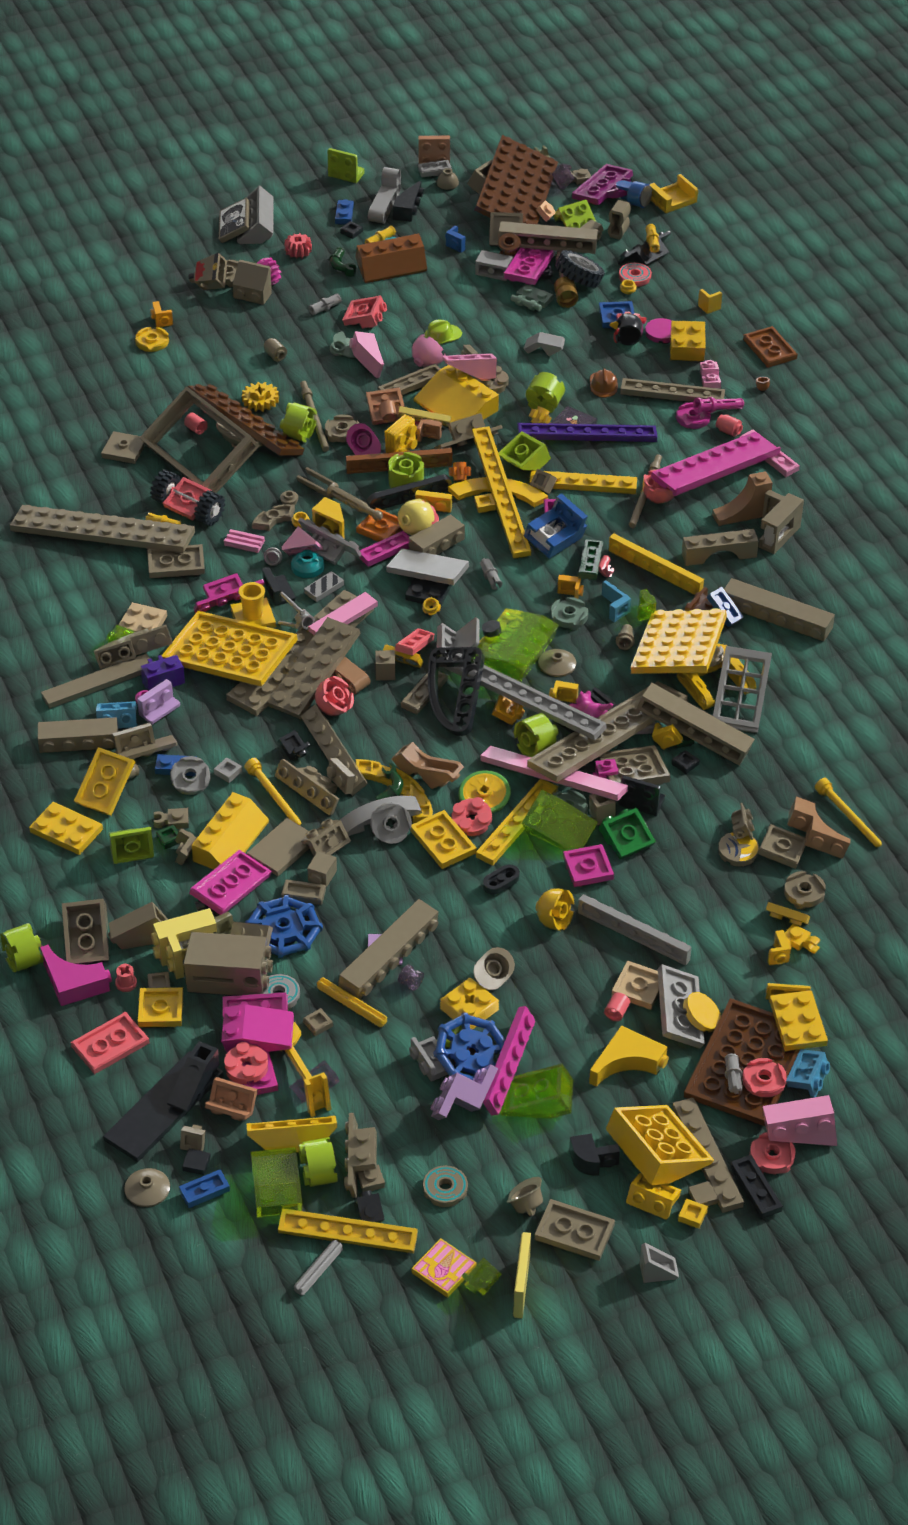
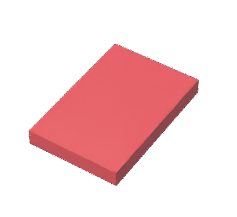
[71,1012,150,1075]

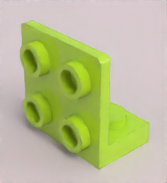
[327,148,364,183]
[553,200,596,228]

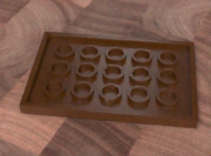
[684,998,800,1126]

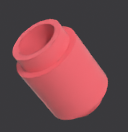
[716,415,743,437]

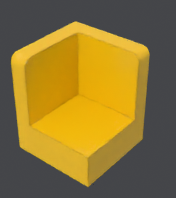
[698,289,722,314]

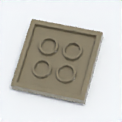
[598,745,670,785]

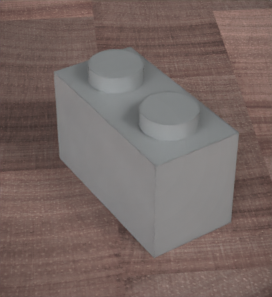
[475,250,513,281]

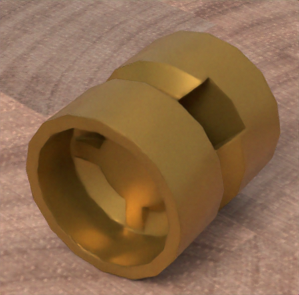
[554,277,578,308]

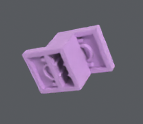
[431,1064,498,1120]

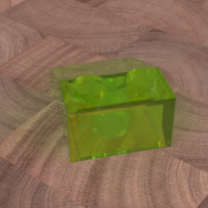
[522,789,598,851]
[500,1064,573,1118]
[251,1147,302,1217]

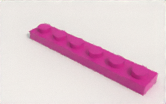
[483,1006,535,1116]

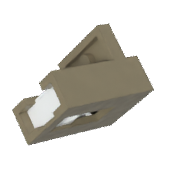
[759,490,804,554]

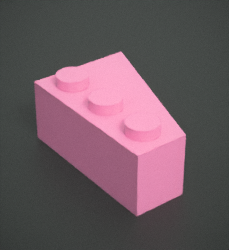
[763,1095,837,1146]

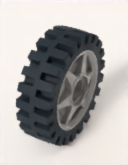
[555,250,605,288]

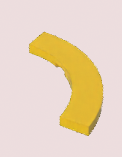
[448,477,548,508]
[355,759,433,823]

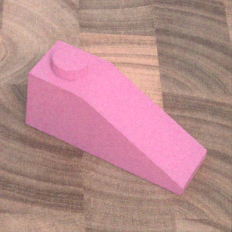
[349,331,384,378]
[442,354,497,381]

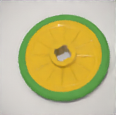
[459,771,511,813]

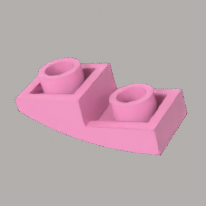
[700,360,721,388]

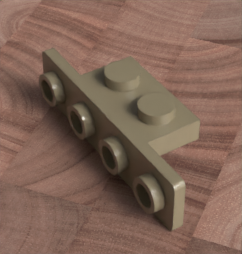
[435,413,502,449]
[112,723,178,760]
[275,759,339,815]
[344,1113,377,1198]

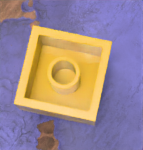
[670,321,705,361]

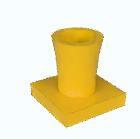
[231,582,276,628]

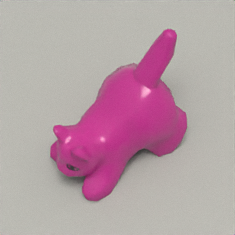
[569,691,613,718]

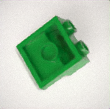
[599,808,656,860]

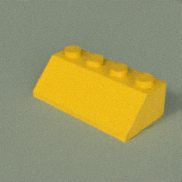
[192,792,269,869]

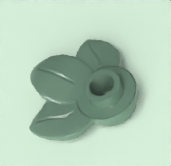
[330,332,356,358]

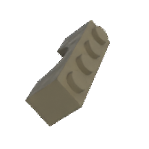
[681,529,759,566]

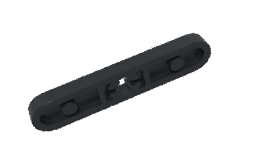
[367,475,452,509]

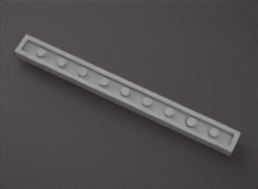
[443,653,607,740]

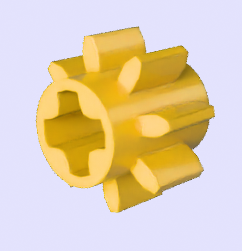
[529,406,551,423]

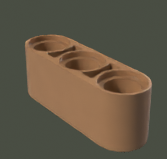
[331,657,370,695]

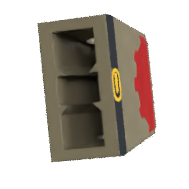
[188,253,227,290]

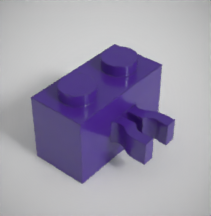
[141,655,185,691]

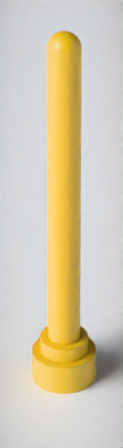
[244,758,301,825]
[814,778,882,847]

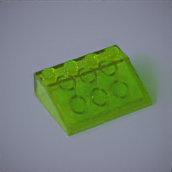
[472,608,559,682]

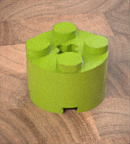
[526,372,565,413]
[280,403,317,442]
[388,452,424,494]
[514,713,558,757]
[0,923,43,972]
[299,1137,338,1187]

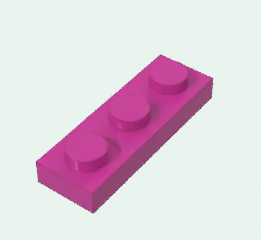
[359,531,409,567]
[223,992,288,1018]

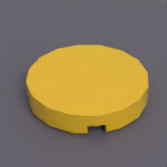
[135,327,169,352]
[683,992,721,1032]

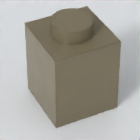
[375,650,395,680]
[589,794,616,825]
[307,851,337,888]

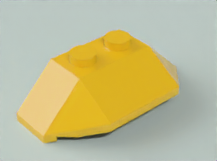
[246,1116,337,1156]

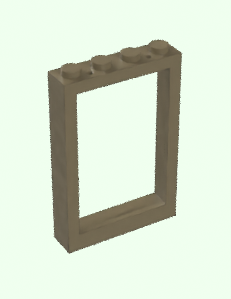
[140,386,259,493]

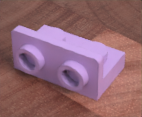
[137,679,180,724]

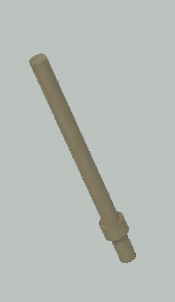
[300,381,329,452]
[629,454,662,528]

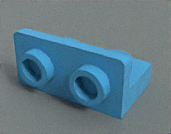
[96,701,137,728]
[786,1049,830,1098]

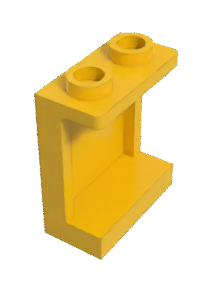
[649,174,698,213]

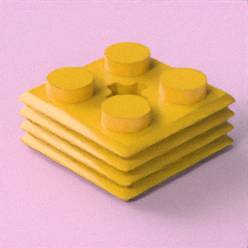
[384,414,417,453]
[440,978,499,1029]

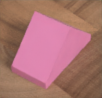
[282,526,323,555]

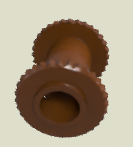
[498,233,521,258]

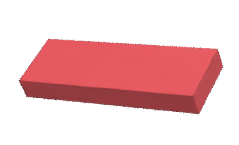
[395,628,434,655]

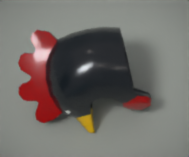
[610,311,647,346]

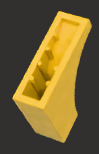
[589,1026,669,1087]

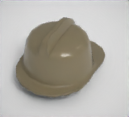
[473,947,515,990]
[507,1177,543,1216]

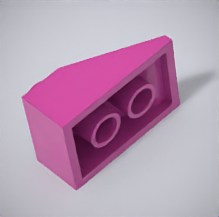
[221,1004,294,1053]

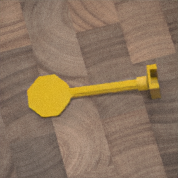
[280,1022,331,1117]

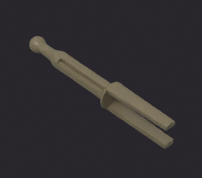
[296,467,383,521]

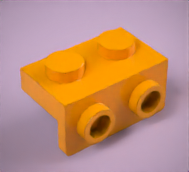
[492,695,525,725]

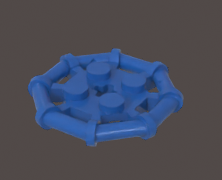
[245,895,323,958]
[433,1012,505,1080]

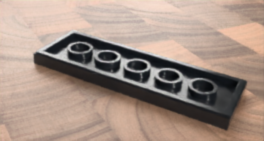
[103,1051,224,1162]

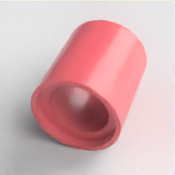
[184,413,207,435]
[604,992,630,1021]

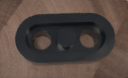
[483,864,520,895]

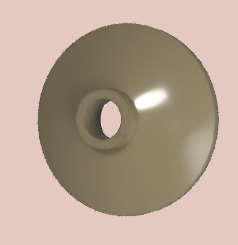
[538,649,576,677]
[125,1168,170,1207]

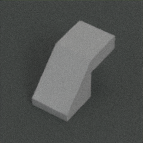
[524,332,565,356]

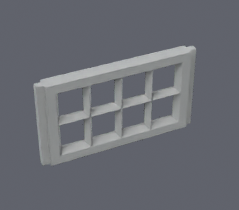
[713,646,772,733]

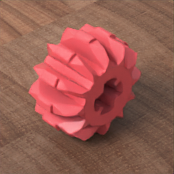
[284,233,312,259]

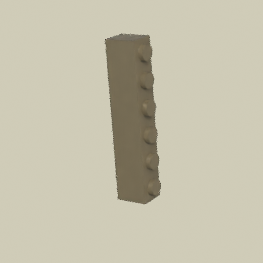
[498,221,598,254]
[724,578,835,641]
[637,683,755,766]
[339,899,439,1000]

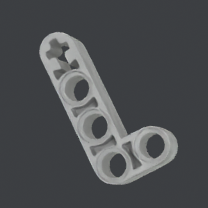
[368,167,401,224]

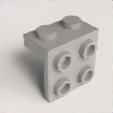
[437,617,480,657]

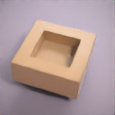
[536,200,555,222]

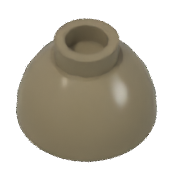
[437,168,459,190]

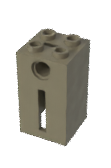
[184,932,273,995]

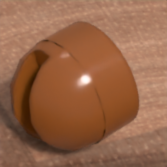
[756,377,770,391]

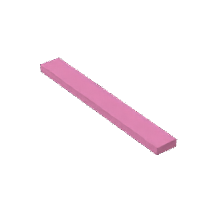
[480,746,628,801]

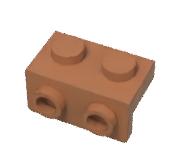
[205,1077,258,1121]

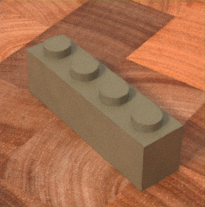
[38,717,118,753]

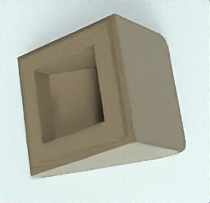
[530,469,557,494]

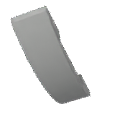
[340,796,422,836]

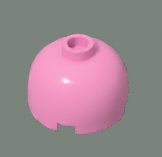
[411,334,446,368]

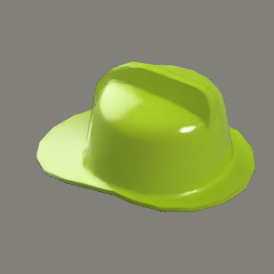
[424,320,462,345]

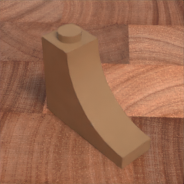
[712,471,773,526]

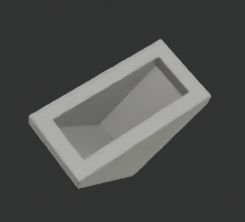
[640,1243,679,1283]

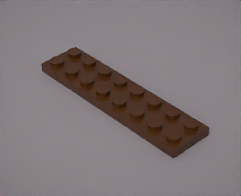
[187,384,304,455]

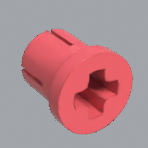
[115,964,137,992]

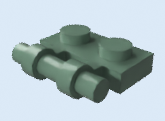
[511,284,553,312]

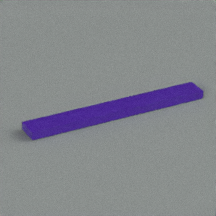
[517,423,658,442]

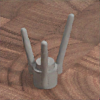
[278,592,315,630]

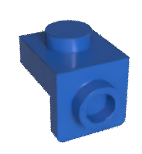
[445,226,465,253]

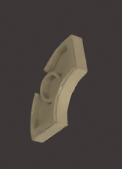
[252,504,295,531]

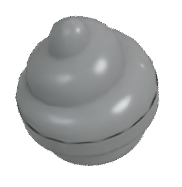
[264,547,282,566]

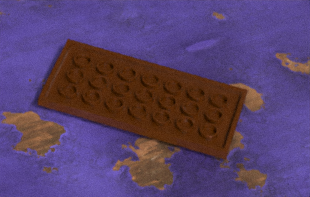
[474,135,558,224]

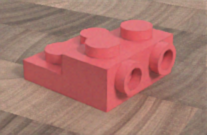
[342,296,387,328]

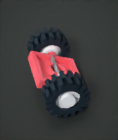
[150,470,226,526]

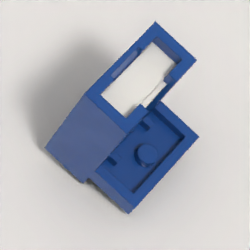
[523,494,588,559]

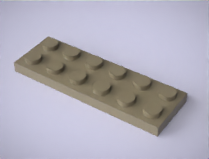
[267,617,361,719]

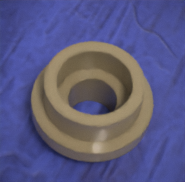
[280,491,298,505]

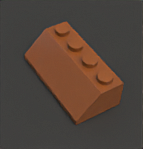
[355,233,427,283]

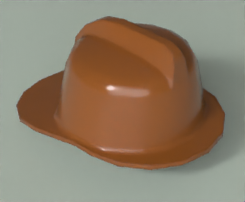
[590,368,618,398]

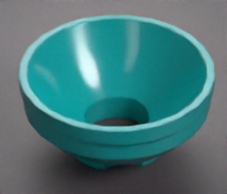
[291,550,324,578]

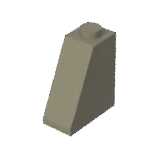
[108,902,168,949]

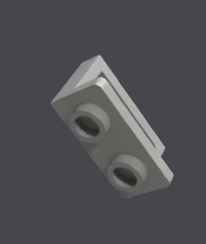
[409,1036,454,1082]

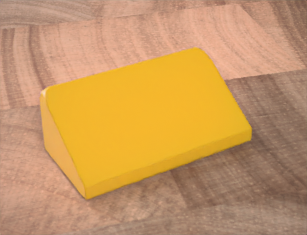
[766,983,811,999]

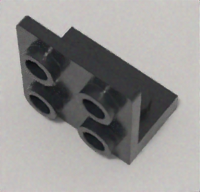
[619,775,665,816]

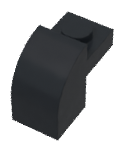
[569,1133,620,1176]

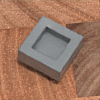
[214,758,242,783]

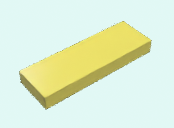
[398,406,451,427]

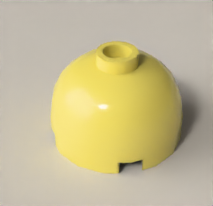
[398,499,435,536]

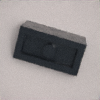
[262,567,296,606]

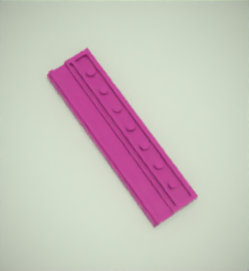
[651,431,781,496]

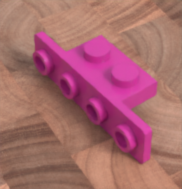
[193,573,264,613]

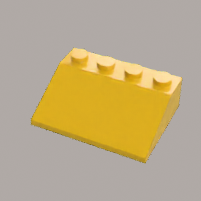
[414,365,499,423]
[606,1105,714,1185]

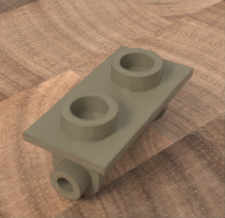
[731,803,755,840]

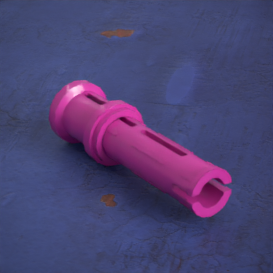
[693,397,744,413]

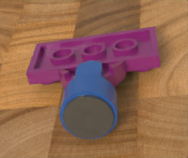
[572,164,652,208]

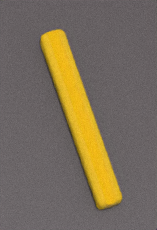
[317,977,387,1027]

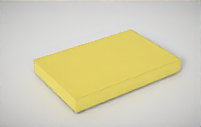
[513,1232,531,1319]

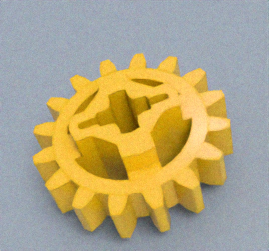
[242,382,279,412]

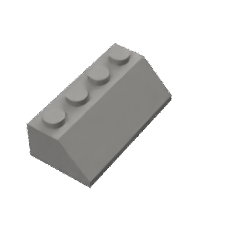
[237,185,274,244]

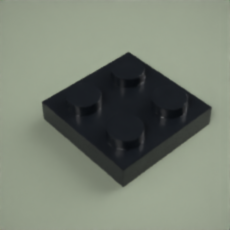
[405,578,452,606]

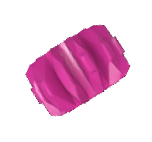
[257,257,281,285]

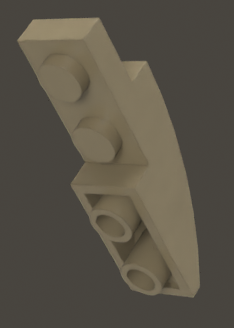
[94,625,172,669]

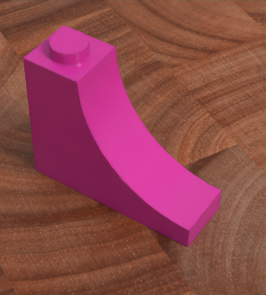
[40,945,112,1006]

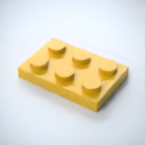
[74,747,135,816]
[29,802,103,855]
[410,810,477,869]
[769,990,828,1051]

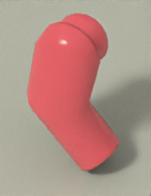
[598,555,614,577]

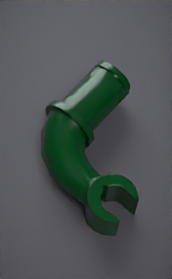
[329,247,356,277]
[375,763,403,800]

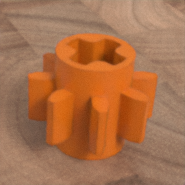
[449,462,471,481]

